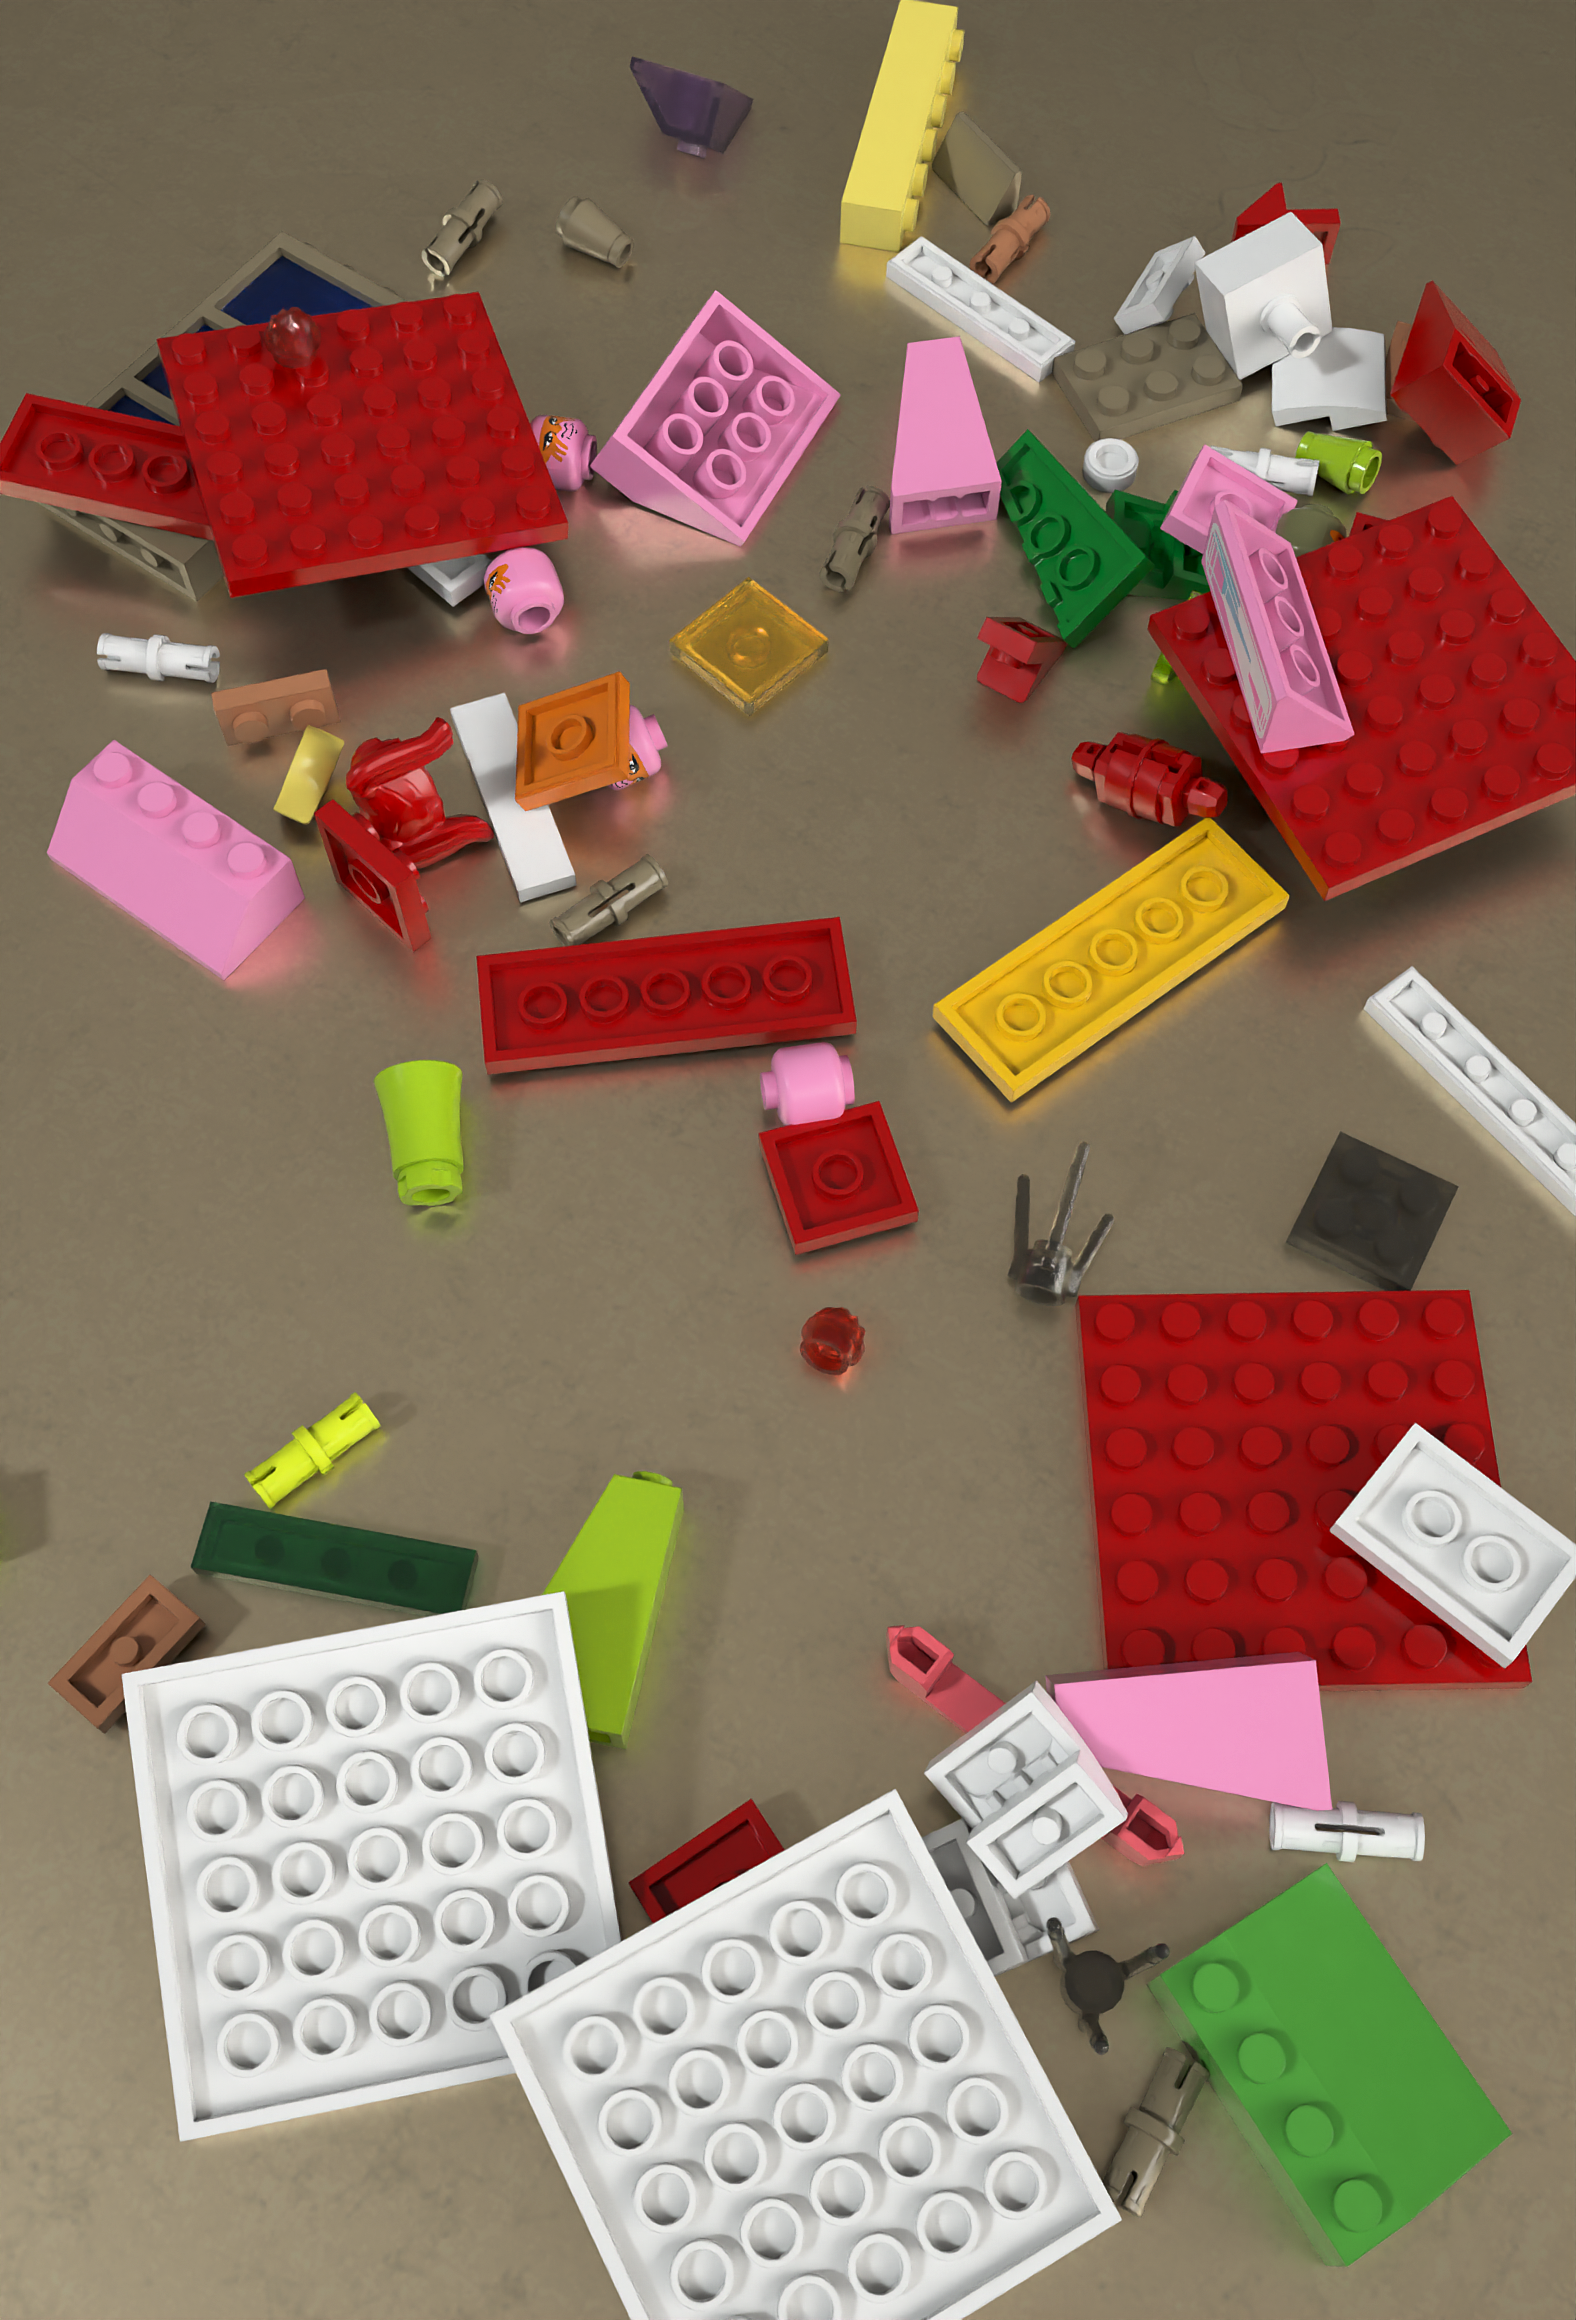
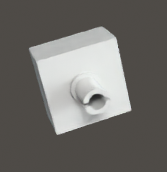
[1194,212,1333,380]

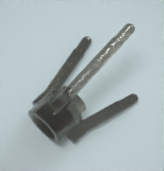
[1007,1141,1115,1306]
[1046,1917,1170,2055]

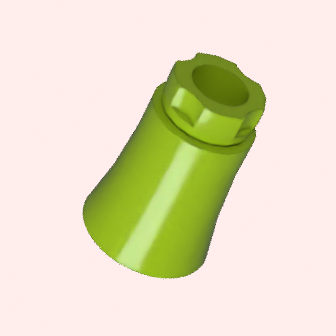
[374,1060,464,1206]

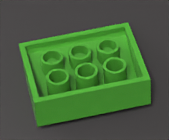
[1146,1863,1512,2267]

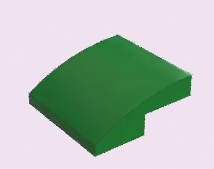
[1106,489,1210,600]

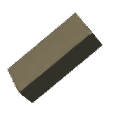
[932,112,1022,225]

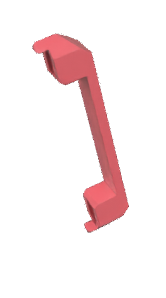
[886,1625,1184,1867]

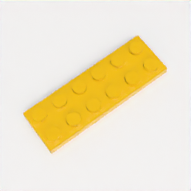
[932,818,1290,1103]

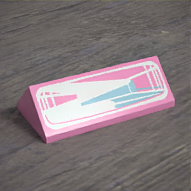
[1201,499,1355,754]

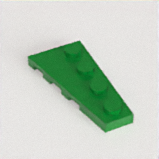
[996,429,1156,648]

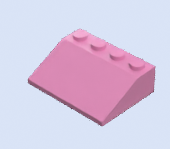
[589,290,841,546]

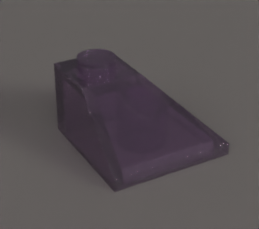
[630,56,753,159]

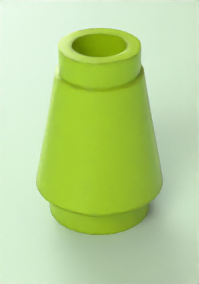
[1295,431,1382,495]

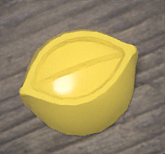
[273,725,344,825]

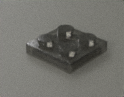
[1285,1131,1459,1291]

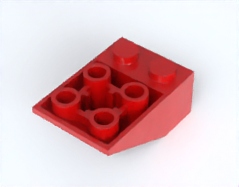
[1390,280,1521,465]

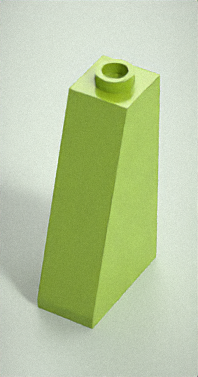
[542,1471,684,1749]

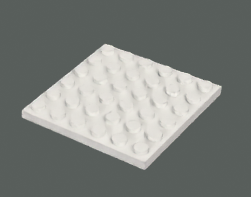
[122,1591,622,2142]
[489,1789,1122,2320]

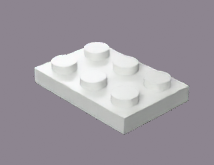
[1329,1423,1576,1669]

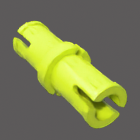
[243,1392,381,1509]

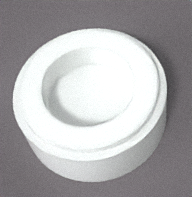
[1082,438,1139,493]

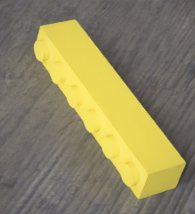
[840,0,964,252]

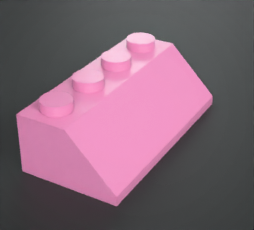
[47,740,305,980]

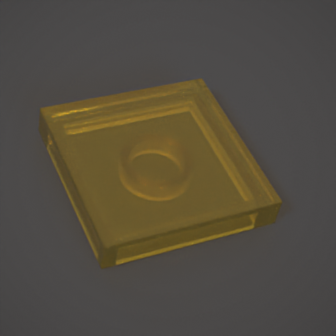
[669,577,829,716]

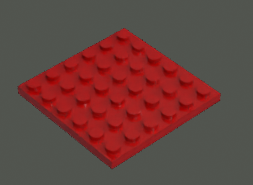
[156,292,568,598]
[1147,496,1576,901]
[1075,1290,1532,1692]

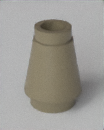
[555,196,634,268]

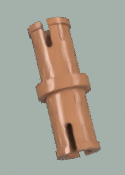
[969,195,1050,284]

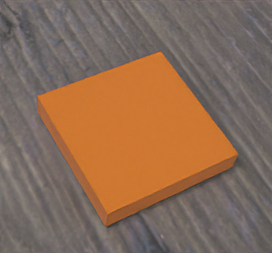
[515,671,630,811]

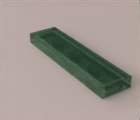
[190,1501,479,1617]

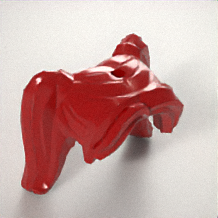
[346,717,494,869]

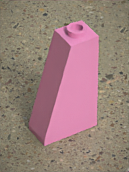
[889,336,1002,534]
[1045,1652,1332,1811]

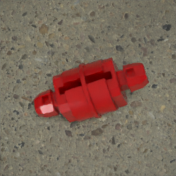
[1071,732,1228,826]

